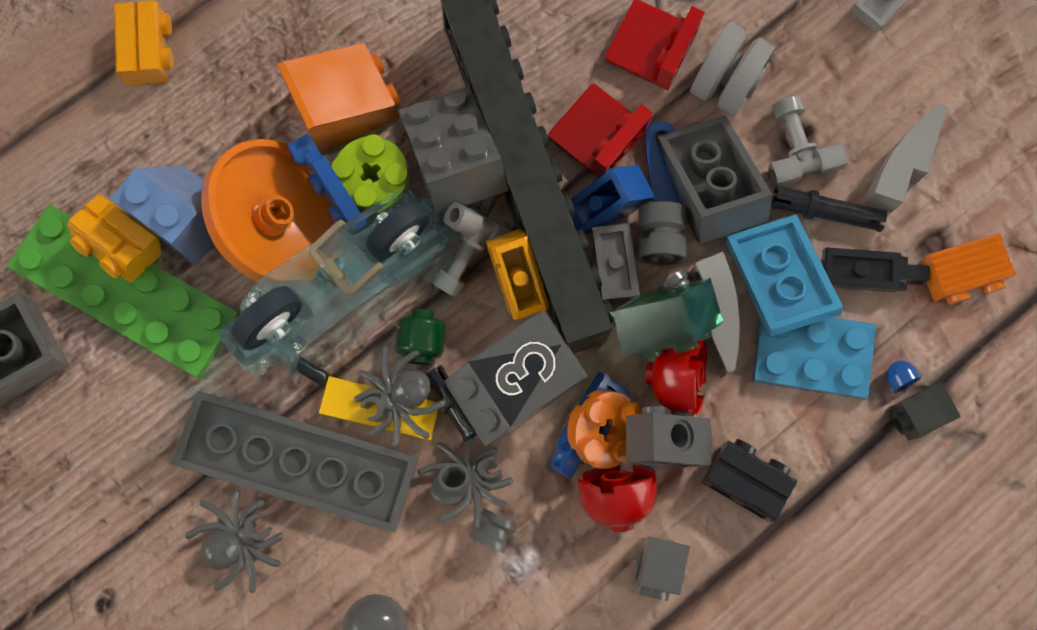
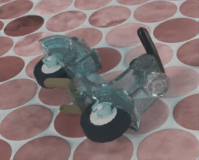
[220,188,451,385]

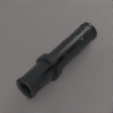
[771,185,887,233]

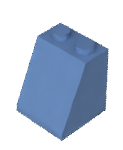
[110,165,214,267]

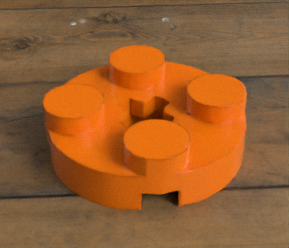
[567,389,641,469]

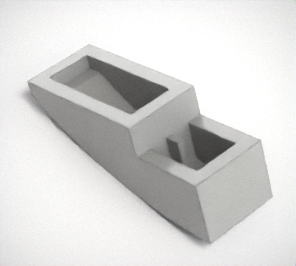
[864,104,947,213]
[690,252,740,379]

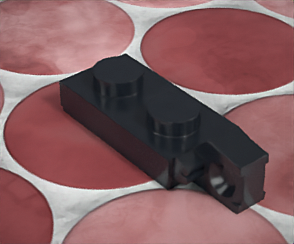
[822,247,929,292]

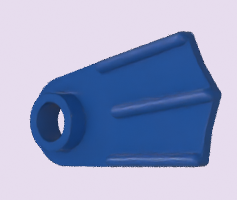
[645,121,679,203]

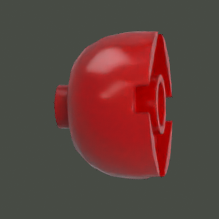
[645,337,708,415]
[578,464,657,532]

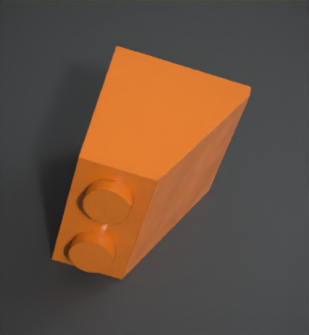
[277,43,401,154]

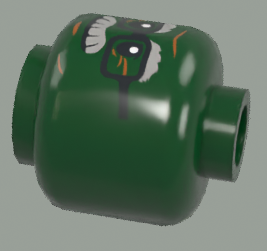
[394,309,446,365]

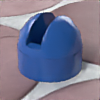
[886,360,921,393]

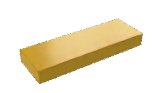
[319,376,439,441]

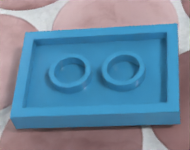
[726,214,843,337]
[752,317,876,400]

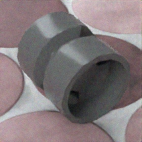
[638,201,687,265]

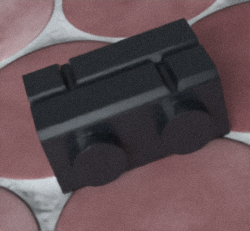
[701,439,798,522]

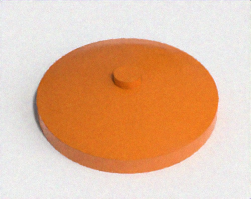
[201,139,347,288]

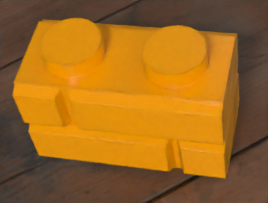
[113,0,174,86]
[67,194,162,283]
[485,229,550,320]

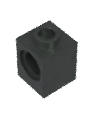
[890,382,961,441]

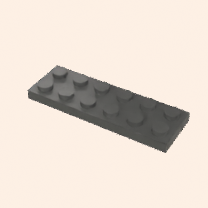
[171,391,419,533]

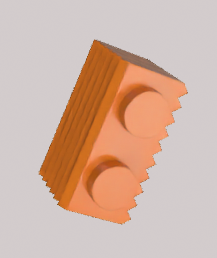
[919,233,1015,306]

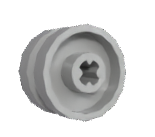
[690,21,776,118]

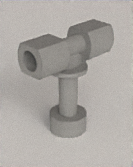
[768,96,849,188]
[432,202,513,297]

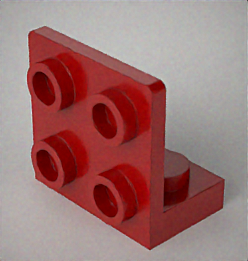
[605,0,705,91]
[548,83,654,178]

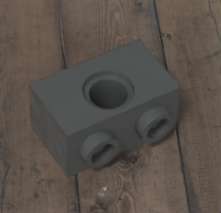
[626,406,711,468]
[632,536,690,601]

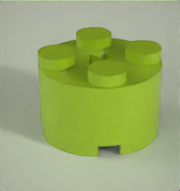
[332,134,411,221]

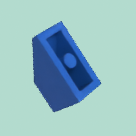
[571,165,655,235]

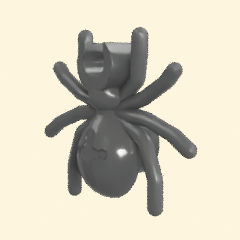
[354,347,445,448]
[417,437,513,528]
[185,489,284,593]

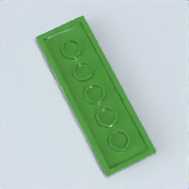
[6,204,240,379]

